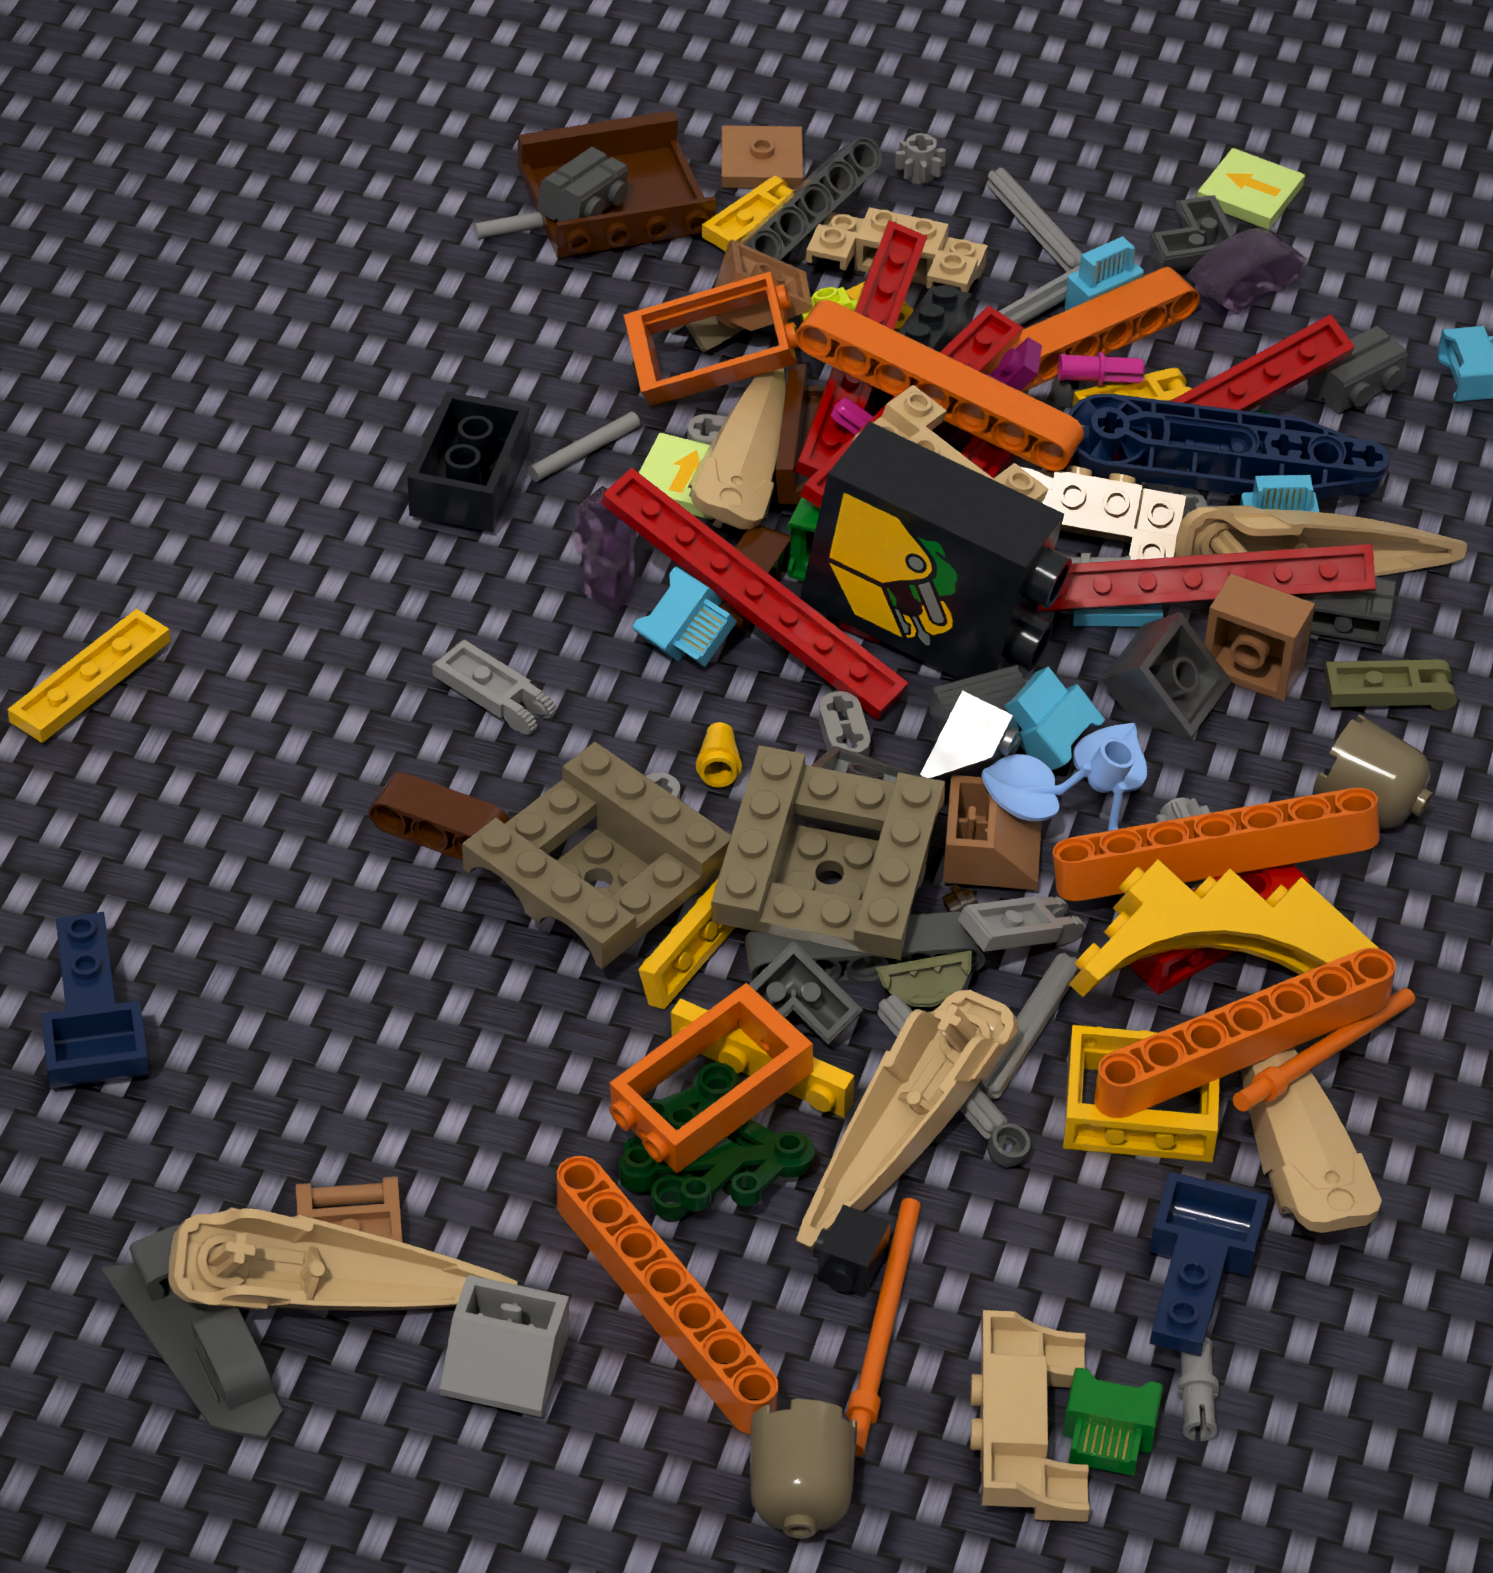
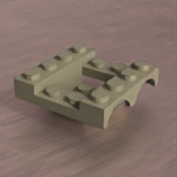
[462,742,731,969]
[711,745,945,960]

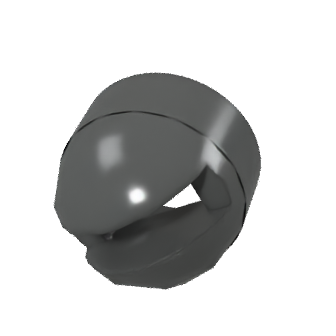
[1051,374,1086,407]
[987,1123,1031,1168]

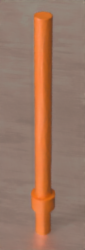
[1233,988,1415,1112]
[846,1198,921,1457]

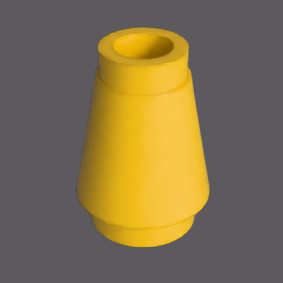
[696,722,742,787]

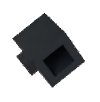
[813,1205,891,1298]

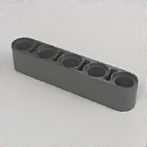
[739,137,882,260]
[744,912,985,985]

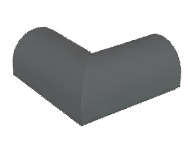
[1149,195,1242,272]
[749,940,863,1045]

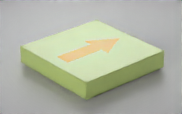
[1197,148,1305,230]
[639,433,713,520]

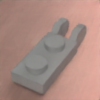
[432,639,557,736]
[958,896,1085,952]

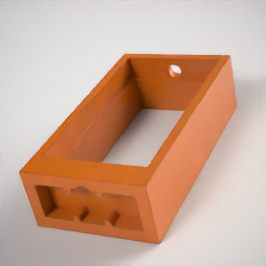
[624,271,799,406]
[609,983,813,1173]

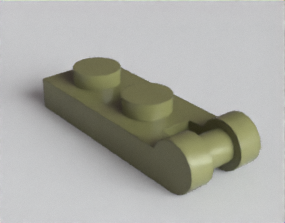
[1324,659,1457,711]

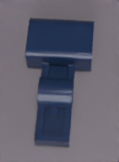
[41,912,150,1088]
[1149,1171,1269,1356]

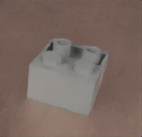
[439,1275,569,1417]

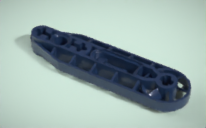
[1068,394,1390,500]

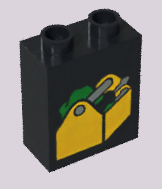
[800,421,1072,680]

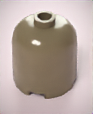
[1313,714,1433,829]
[750,1399,857,1538]

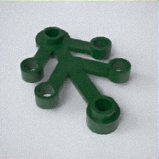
[624,1062,755,1222]
[619,1105,815,1211]

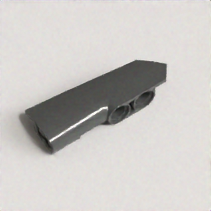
[102,1225,283,1441]

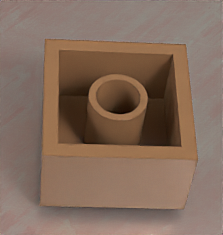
[1205,574,1315,702]

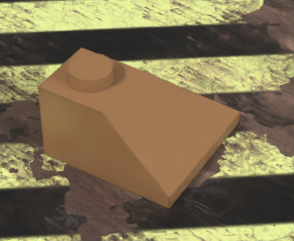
[714,239,812,331]

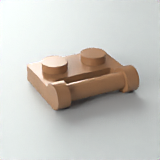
[296,1176,402,1242]

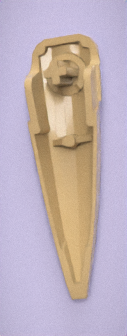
[688,368,786,529]
[1175,505,1467,577]
[796,990,1018,1250]
[1240,1048,1382,1233]
[168,1208,518,1311]

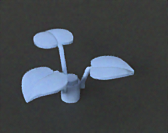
[982,723,1147,831]

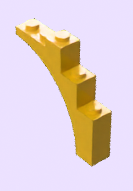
[1069,860,1378,997]

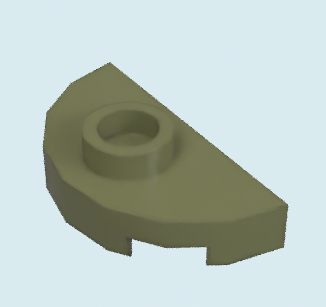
[876,951,971,1007]

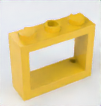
[1063,1025,1219,1162]

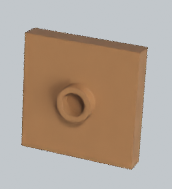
[721,125,803,189]

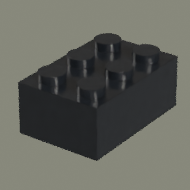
[407,391,531,532]

